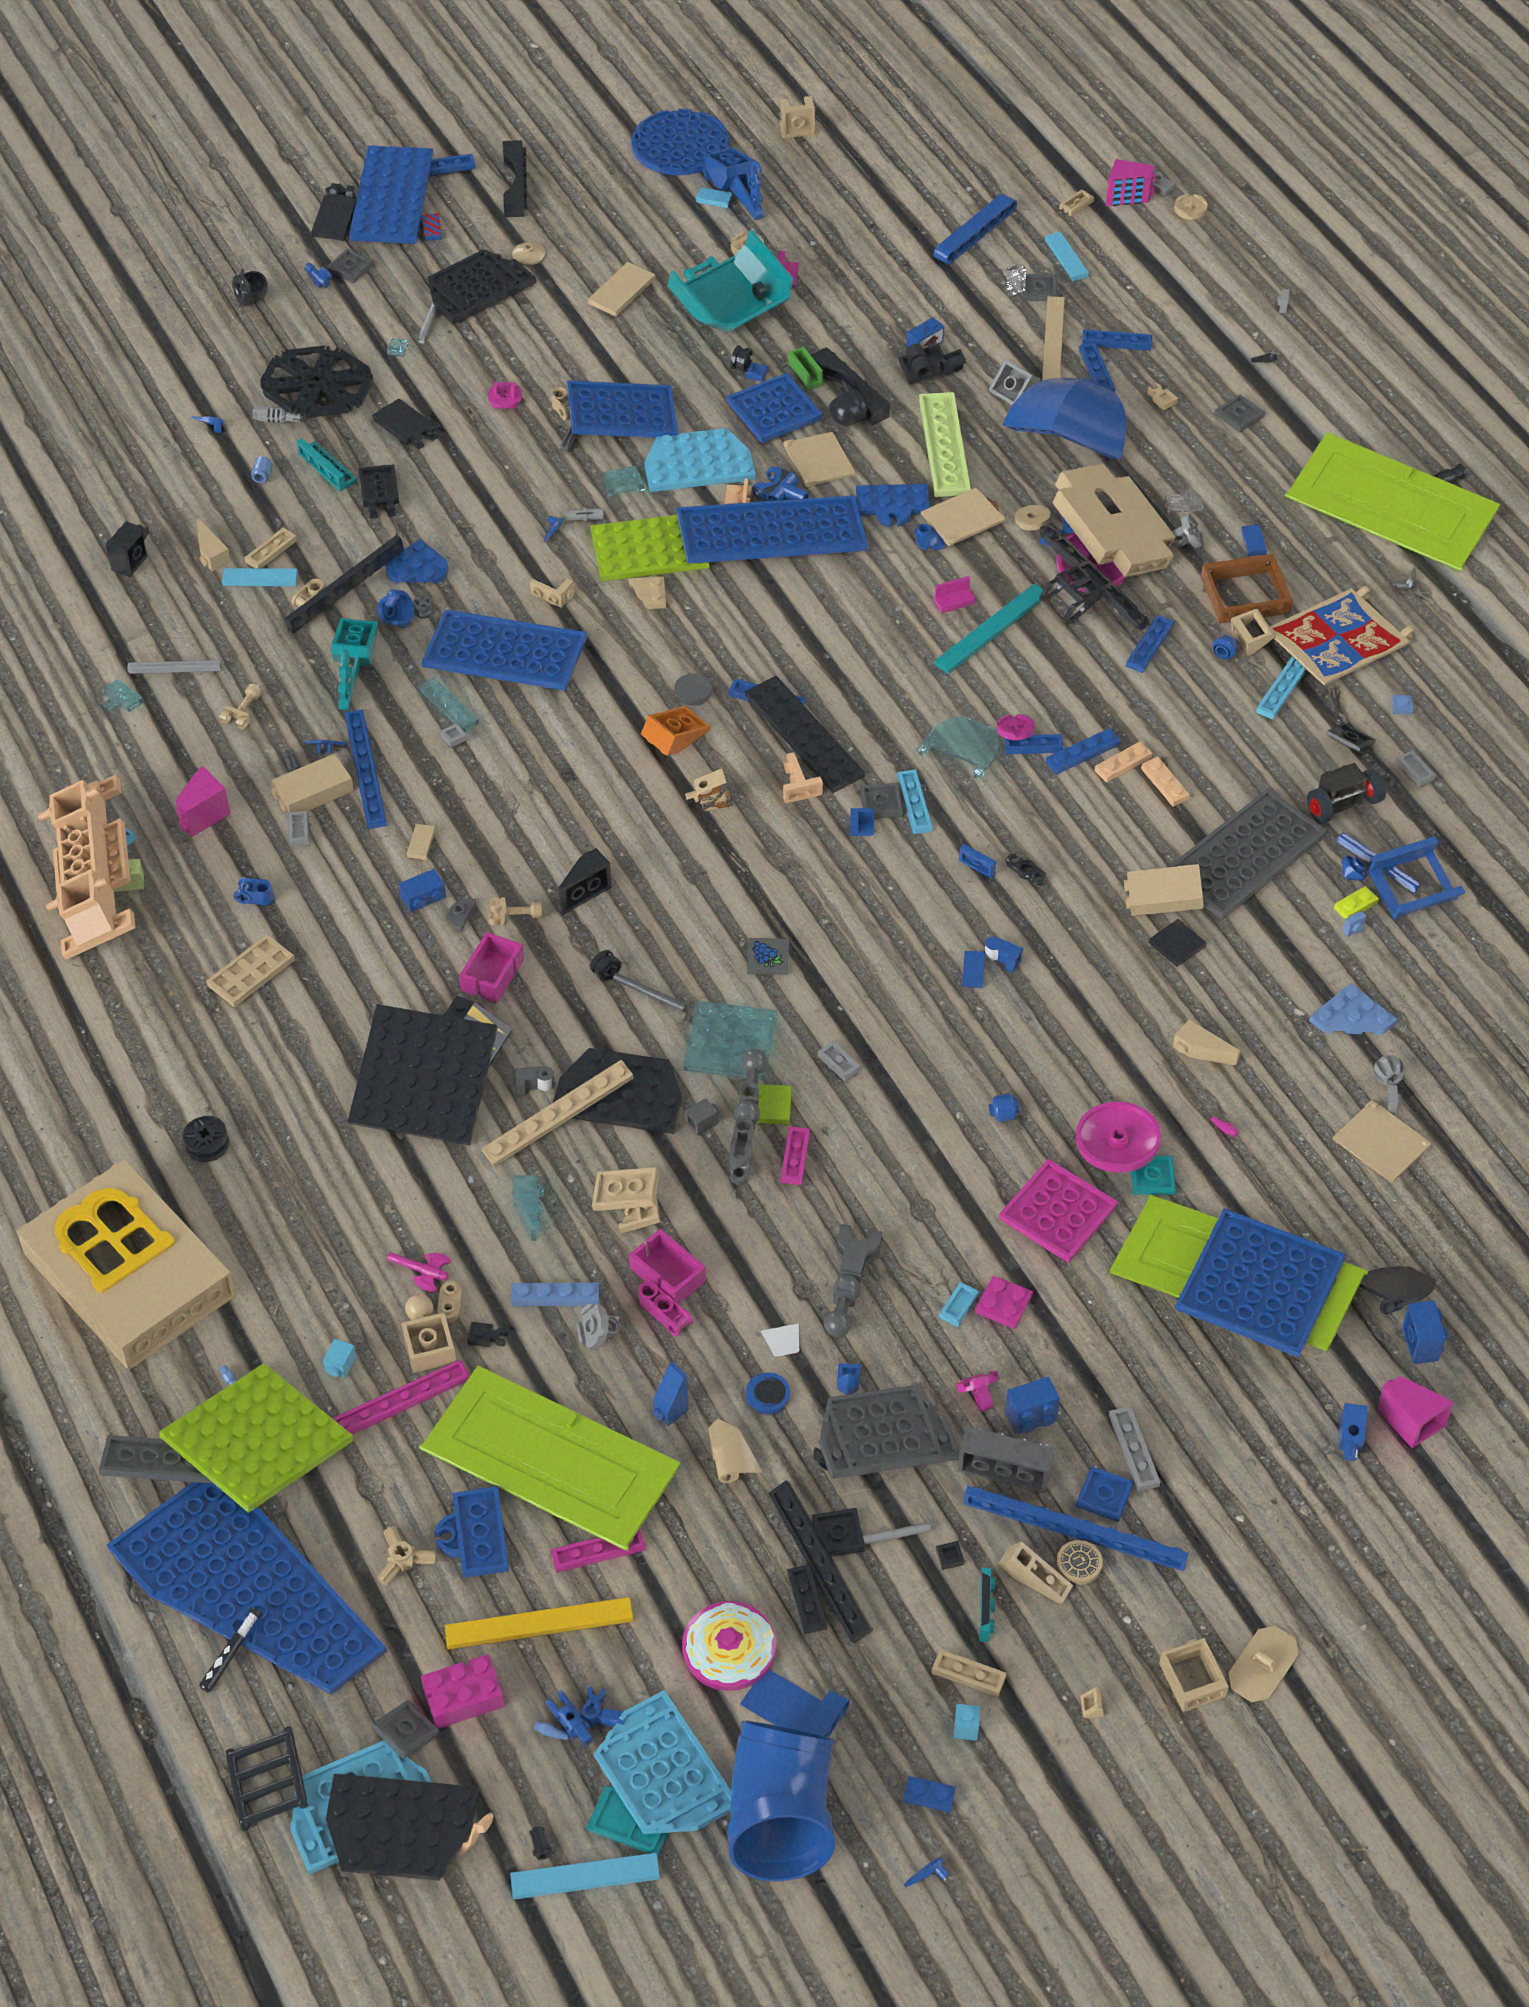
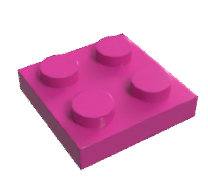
[975,1275,1033,1329]

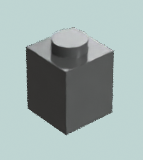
[685,1098,719,1136]

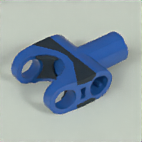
[752,466,809,501]

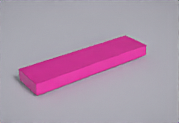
[551,1529,646,1573]

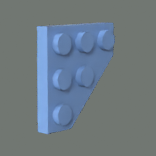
[1309,983,1397,1035]

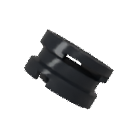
[730,345,753,372]
[590,950,622,982]

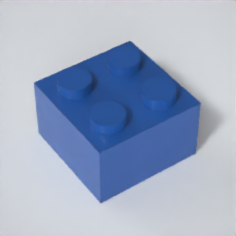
[1402,1300,1448,1364]
[1005,1376,1060,1435]

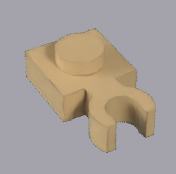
[1147,383,1178,410]

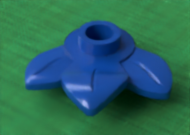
[914,524,945,550]

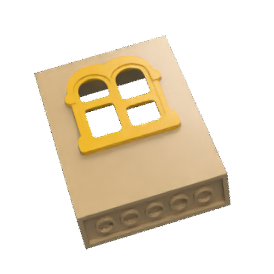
[17,1159,236,1371]

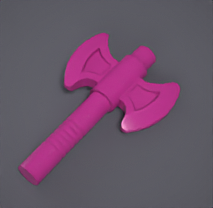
[387,1252,451,1292]

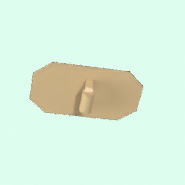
[1228,1626,1299,1702]

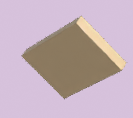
[592,1167,660,1211]

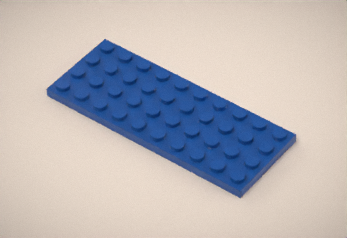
[676,495,868,564]

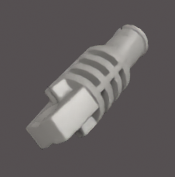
[253,406,303,424]

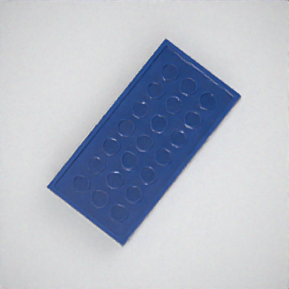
[349,145,434,244]
[422,609,588,691]

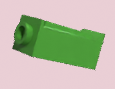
[788,347,823,391]

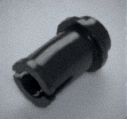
[529,1826,552,1860]

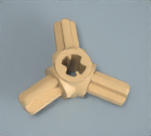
[377,1527,437,1585]

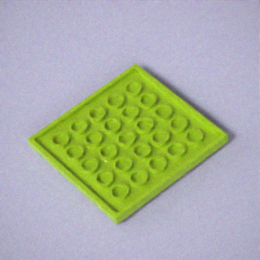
[159,1363,353,1513]

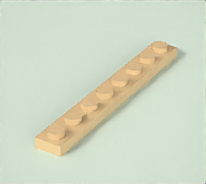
[482,1060,634,1167]

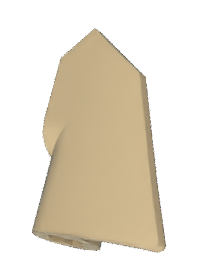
[708,1419,762,1483]

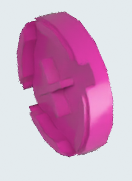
[997,714,1035,740]

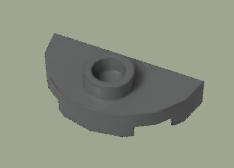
[448,898,476,932]

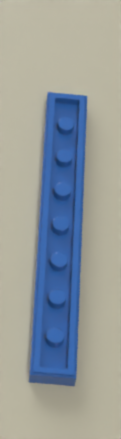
[344,709,387,829]

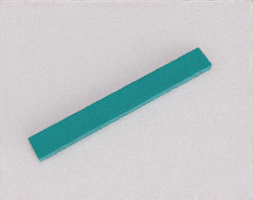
[934,584,1048,674]

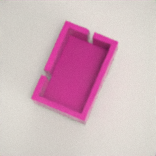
[459,932,524,1003]
[629,1229,706,1304]
[421,1654,504,1729]

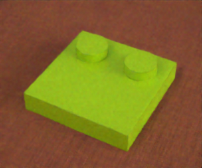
[749,1084,792,1125]

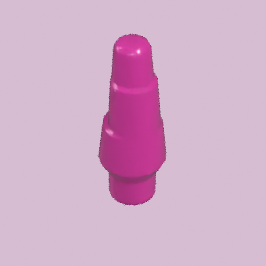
[1211,1116,1239,1137]

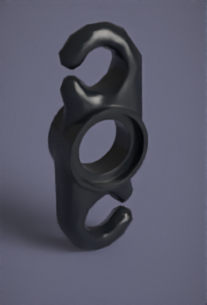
[1005,854,1048,886]

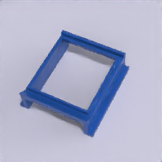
[1368,836,1465,920]

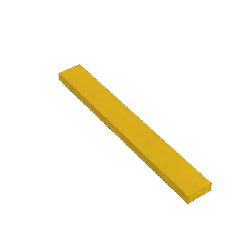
[445,1597,633,1649]

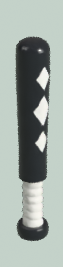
[199,1607,263,1693]

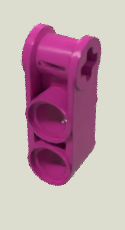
[639,1281,694,1337]

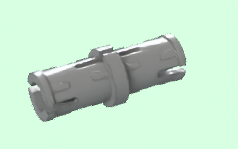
[567,507,604,522]

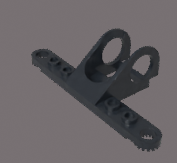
[1039,525,1149,630]

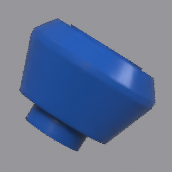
[1212,635,1237,660]

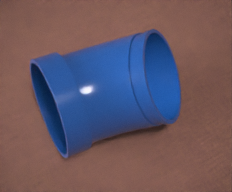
[727,1720,835,1881]

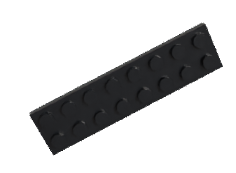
[745,675,865,793]

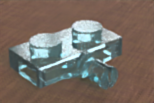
[103,679,143,712]

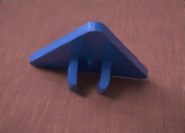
[305,740,347,754]

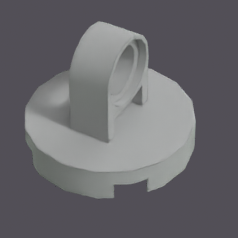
[1172,513,1205,549]
[577,1304,621,1348]

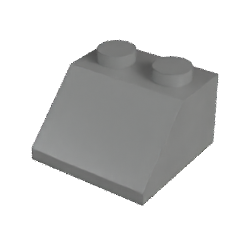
[988,360,1040,405]

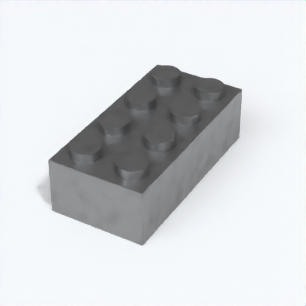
[958,1426,1055,1494]

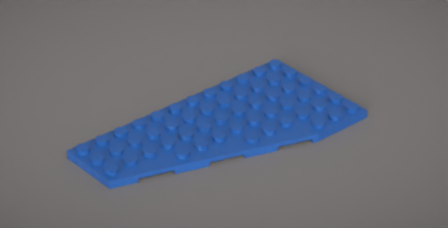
[106,1482,387,1695]

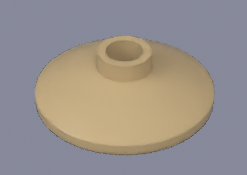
[512,242,546,266]

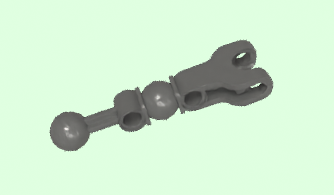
[729,1049,768,1185]

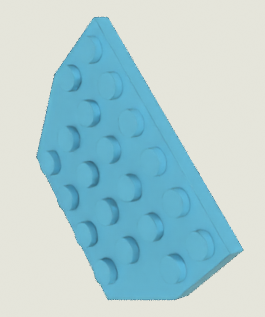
[644,428,756,492]
[594,1690,731,1834]
[290,1740,431,1875]

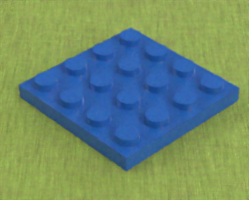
[726,373,822,443]

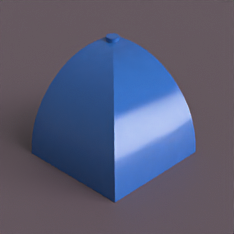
[1003,377,1126,459]

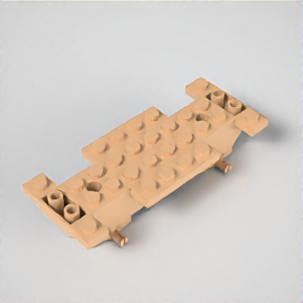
[38,775,135,960]

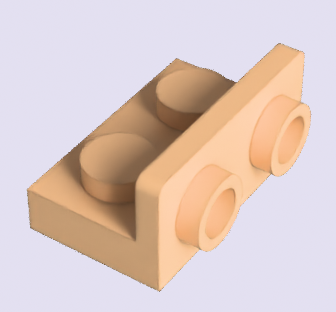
[725,478,752,504]

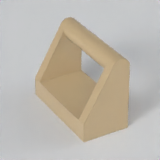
[1231,609,1275,656]

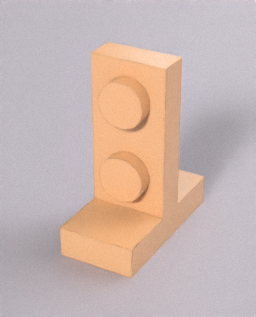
[783,752,823,804]

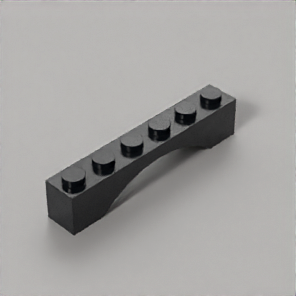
[503,140,527,218]
[811,347,890,426]

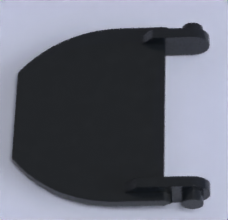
[1359,1266,1436,1314]

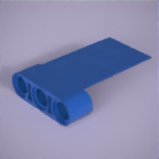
[740,1670,850,1737]

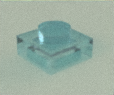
[387,338,409,357]

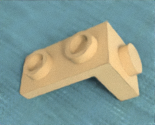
[530,579,575,608]

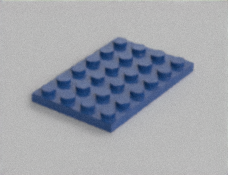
[566,380,678,438]

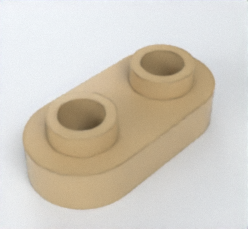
[437,1281,462,1323]

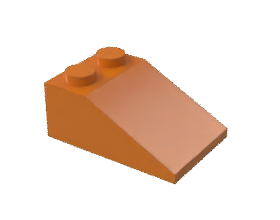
[641,706,711,756]

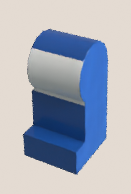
[984,937,1023,973]

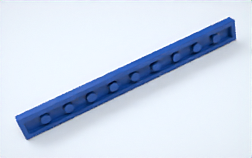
[964,1485,1189,1571]

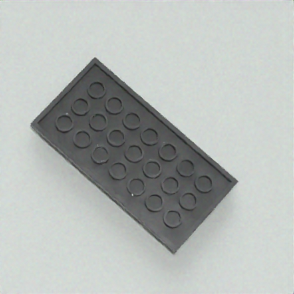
[1167,788,1327,920]

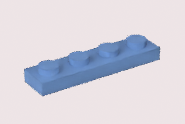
[511,1282,599,1306]

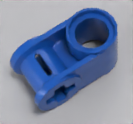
[234,877,274,906]

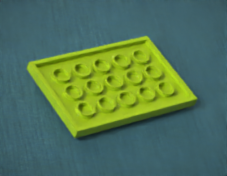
[590,515,709,582]

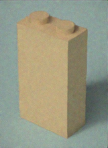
[271,754,354,813]
[1124,864,1203,916]

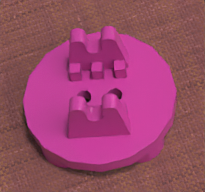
[488,381,523,409]

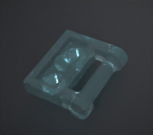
[602,466,644,497]

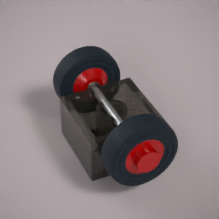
[1307,762,1386,824]

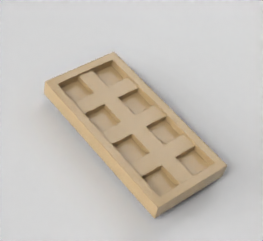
[206,934,295,1007]

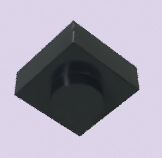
[936,1541,965,1570]

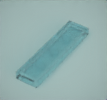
[418,677,479,733]

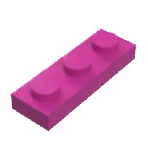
[781,1126,810,1185]

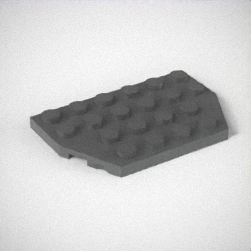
[819,1385,960,1479]

